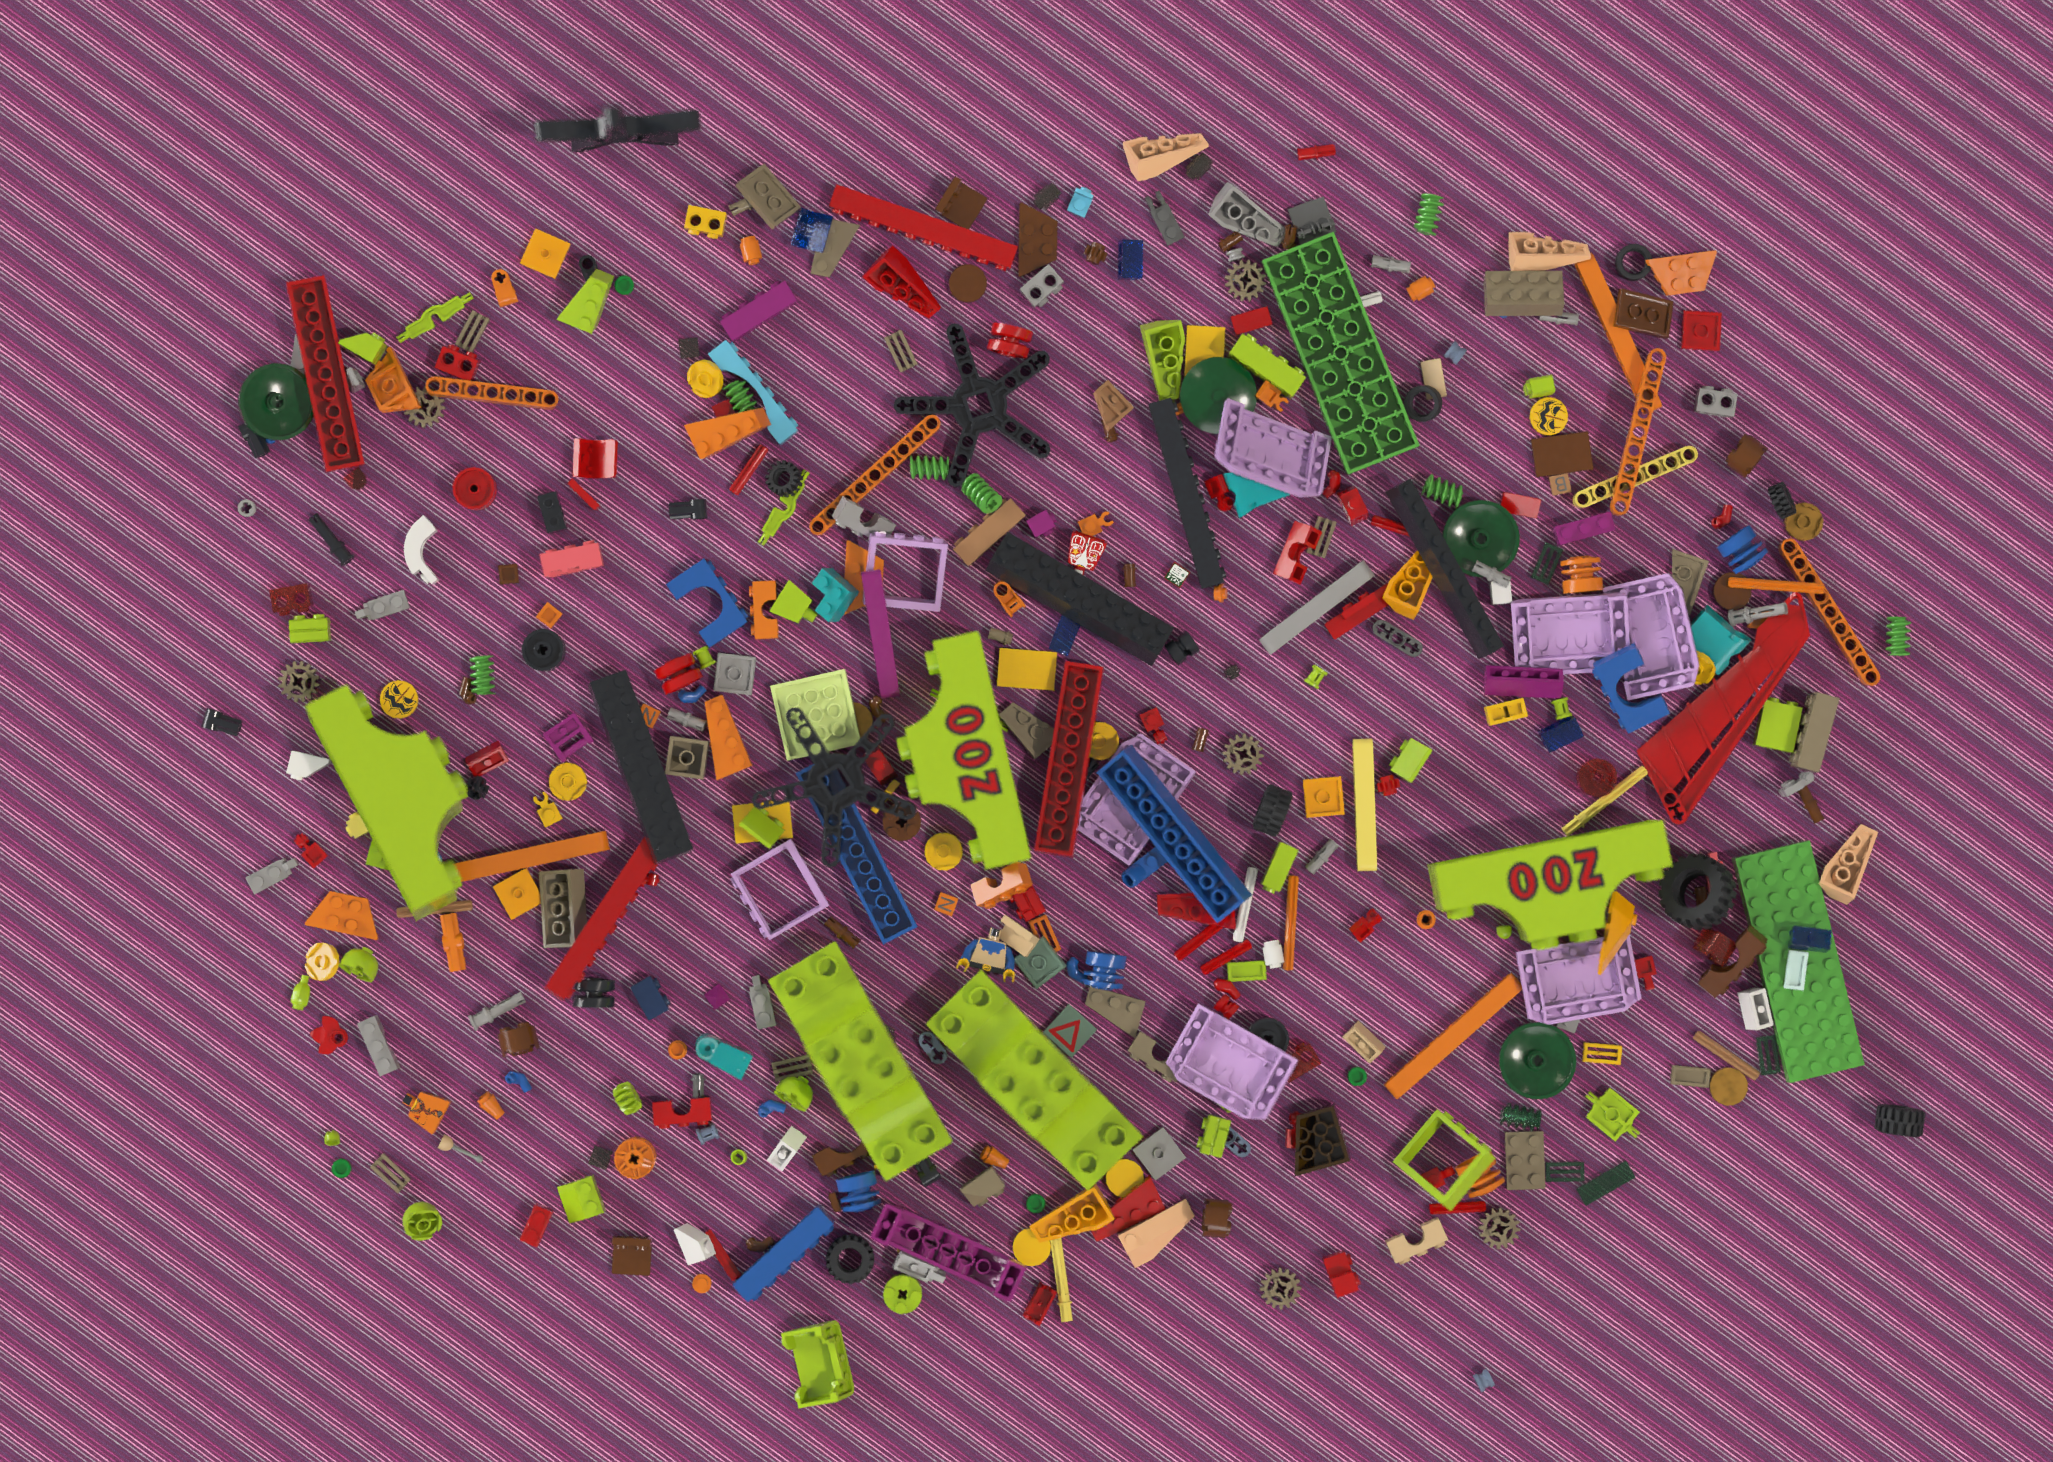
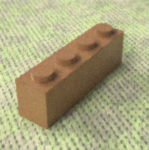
[953,498,1026,567]

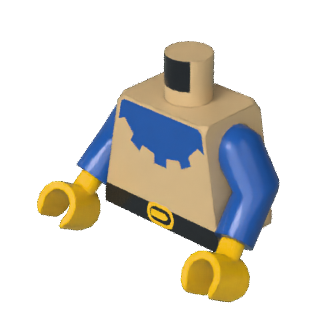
[956,928,1015,982]

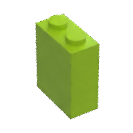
[1753,697,1803,753]
[1260,842,1298,894]

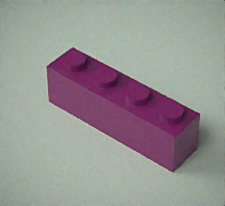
[720,280,798,343]
[1484,665,1564,699]

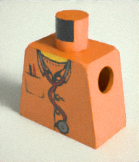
[402,1091,452,1134]

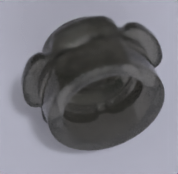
[1223,664,1241,680]

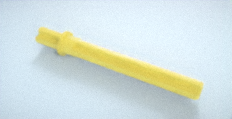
[1561,766,1648,836]
[1050,1238,1073,1322]

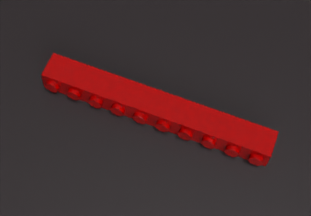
[829,184,1018,272]
[544,837,658,1001]

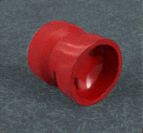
[1213,994,1240,1020]

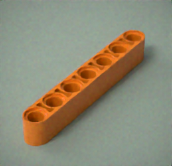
[426,377,558,410]

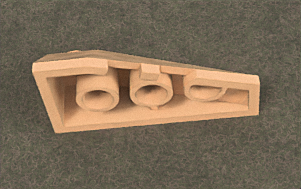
[1123,133,1208,181]
[1508,232,1591,271]
[1819,824,1878,905]
[1118,1199,1194,1268]

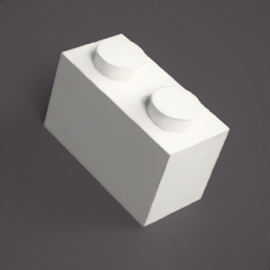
[1737,987,1774,1030]

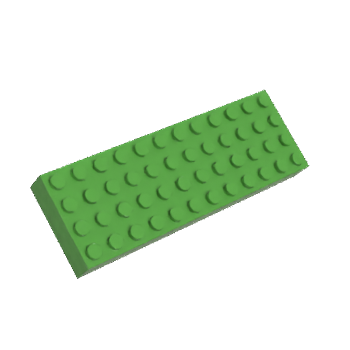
[1261,232,1420,476]
[1732,840,1865,1083]

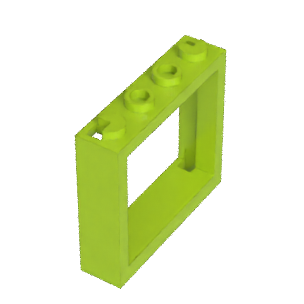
[1393,1109,1495,1211]

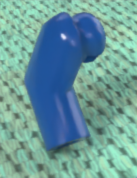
[678,684,707,703]
[1066,957,1088,984]
[505,1071,532,1093]
[758,1100,786,1118]

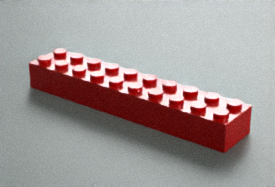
[286,275,365,473]
[1034,661,1104,858]

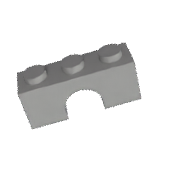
[832,496,896,545]
[357,1015,400,1076]

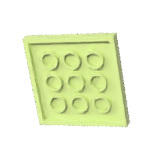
[770,669,861,761]

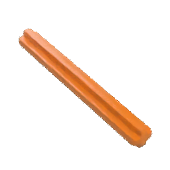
[1728,577,1825,594]
[1283,875,1299,970]

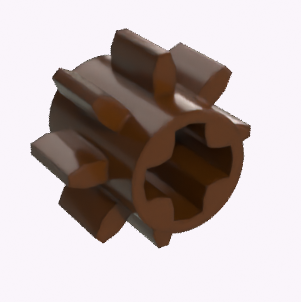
[1083,242,1108,265]

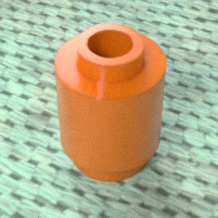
[740,236,763,265]
[1406,276,1436,302]

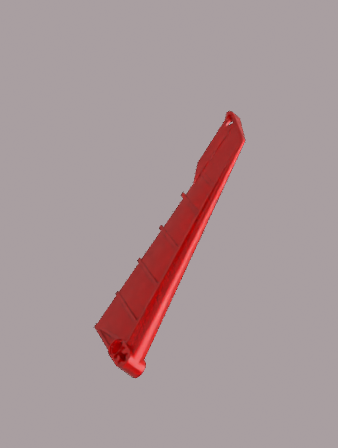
[1636,592,1810,825]

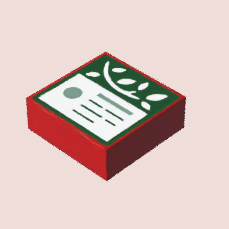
[1164,562,1190,589]

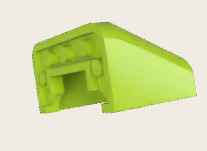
[781,1320,854,1408]

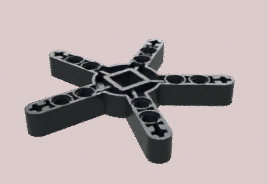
[534,107,701,152]
[894,323,1050,488]
[752,707,917,868]

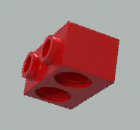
[434,344,481,381]

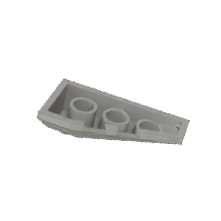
[1208,182,1285,247]

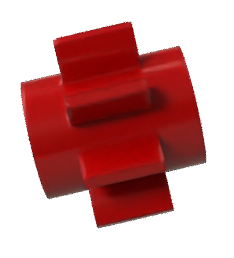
[1376,774,1401,796]

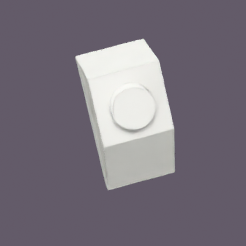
[286,751,331,780]
[767,1126,807,1171]
[674,1223,716,1265]

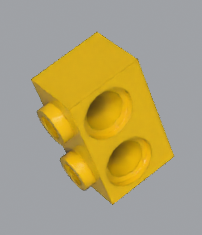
[684,205,727,239]
[1484,698,1528,726]

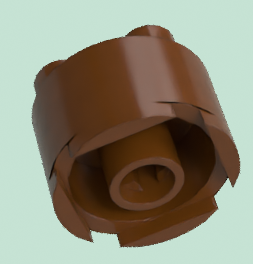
[1725,434,1768,479]
[882,803,921,841]
[497,1022,540,1058]
[1202,1198,1233,1238]

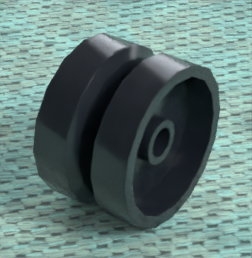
[521,629,566,672]
[573,978,615,1008]
[1248,1017,1289,1051]

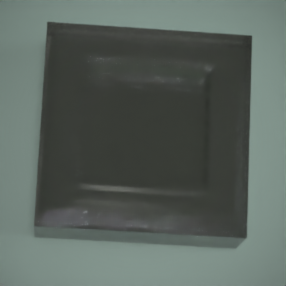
[678,337,700,359]
[588,1145,613,1170]

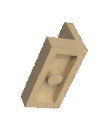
[1000,915,1040,957]

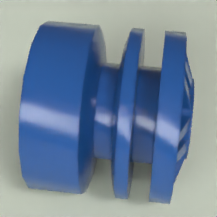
[1716,525,1768,574]
[1083,951,1127,990]
[836,1171,882,1212]

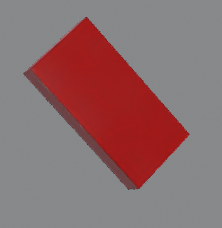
[1230,306,1273,336]
[568,478,601,511]

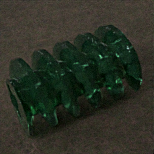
[1500,1103,1542,1132]

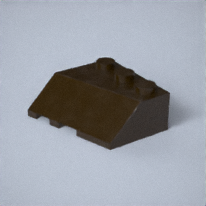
[1294,1103,1351,1177]

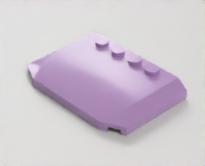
[1214,398,1332,498]
[1603,573,1699,700]
[1511,593,1630,674]
[1078,733,1196,866]
[1515,934,1642,1025]
[1166,1004,1299,1120]

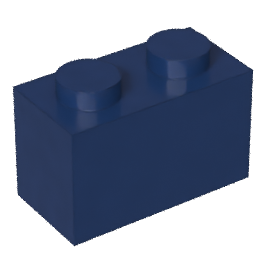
[630,975,671,1021]

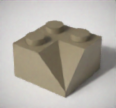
[665,736,710,780]
[960,1165,1005,1207]

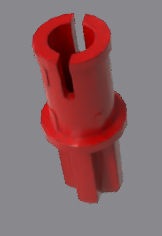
[1297,144,1336,161]

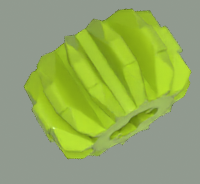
[613,1082,642,1115]

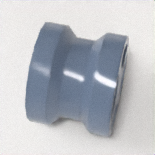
[1444,341,1467,365]
[1473,1368,1495,1393]

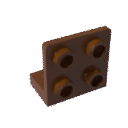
[935,176,987,229]
[612,1235,652,1276]

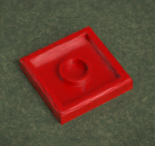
[1681,310,1722,351]

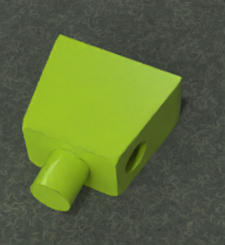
[770,580,818,624]

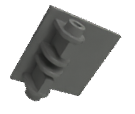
[1287,196,1336,245]

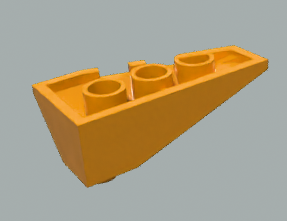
[1382,550,1432,620]
[1598,891,1638,975]
[1029,1183,1115,1243]

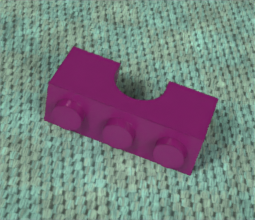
[1552,511,1615,546]

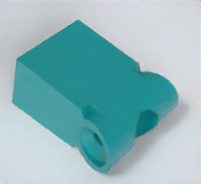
[1223,472,1290,519]
[1690,605,1751,675]
[695,1033,753,1080]

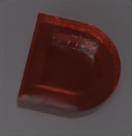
[343,467,367,490]

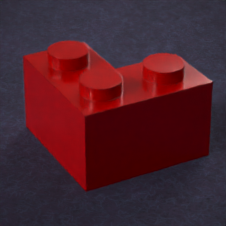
[1322,1250,1361,1298]

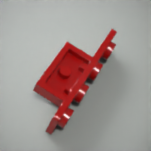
[1324,583,1388,640]

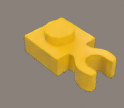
[533,791,563,828]

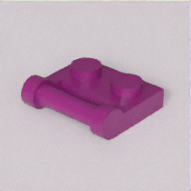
[543,713,594,763]

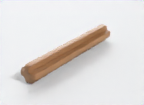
[396,900,473,918]
[1693,1031,1760,1080]

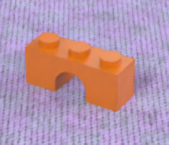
[749,581,779,640]
[970,862,1033,909]

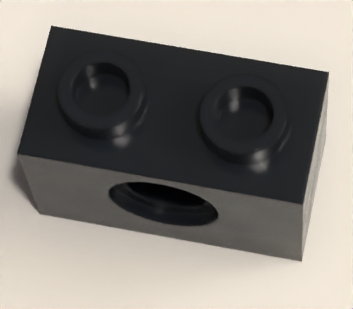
[537,491,568,534]

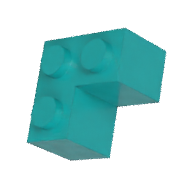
[812,568,859,622]

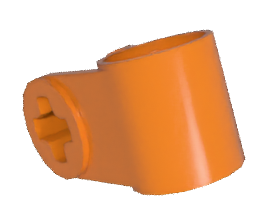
[491,269,518,308]
[993,581,1026,618]

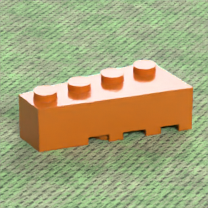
[684,408,771,460]
[705,695,753,780]

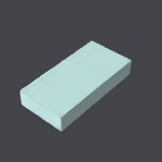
[1784,950,1809,991]

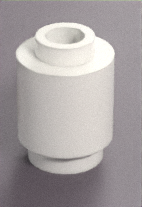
[1262,940,1284,969]

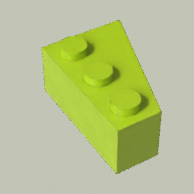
[556,269,614,334]

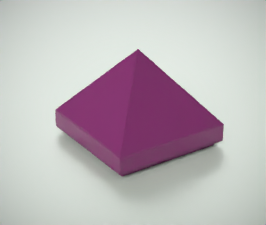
[704,983,730,1010]

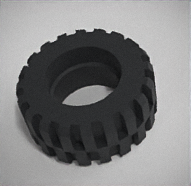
[1658,853,1736,930]

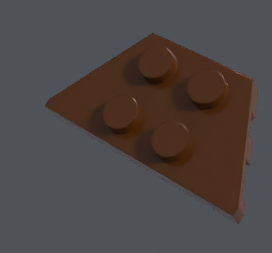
[1018,203,1058,277]

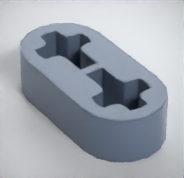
[919,1031,947,1064]

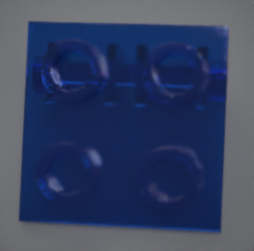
[790,208,833,253]

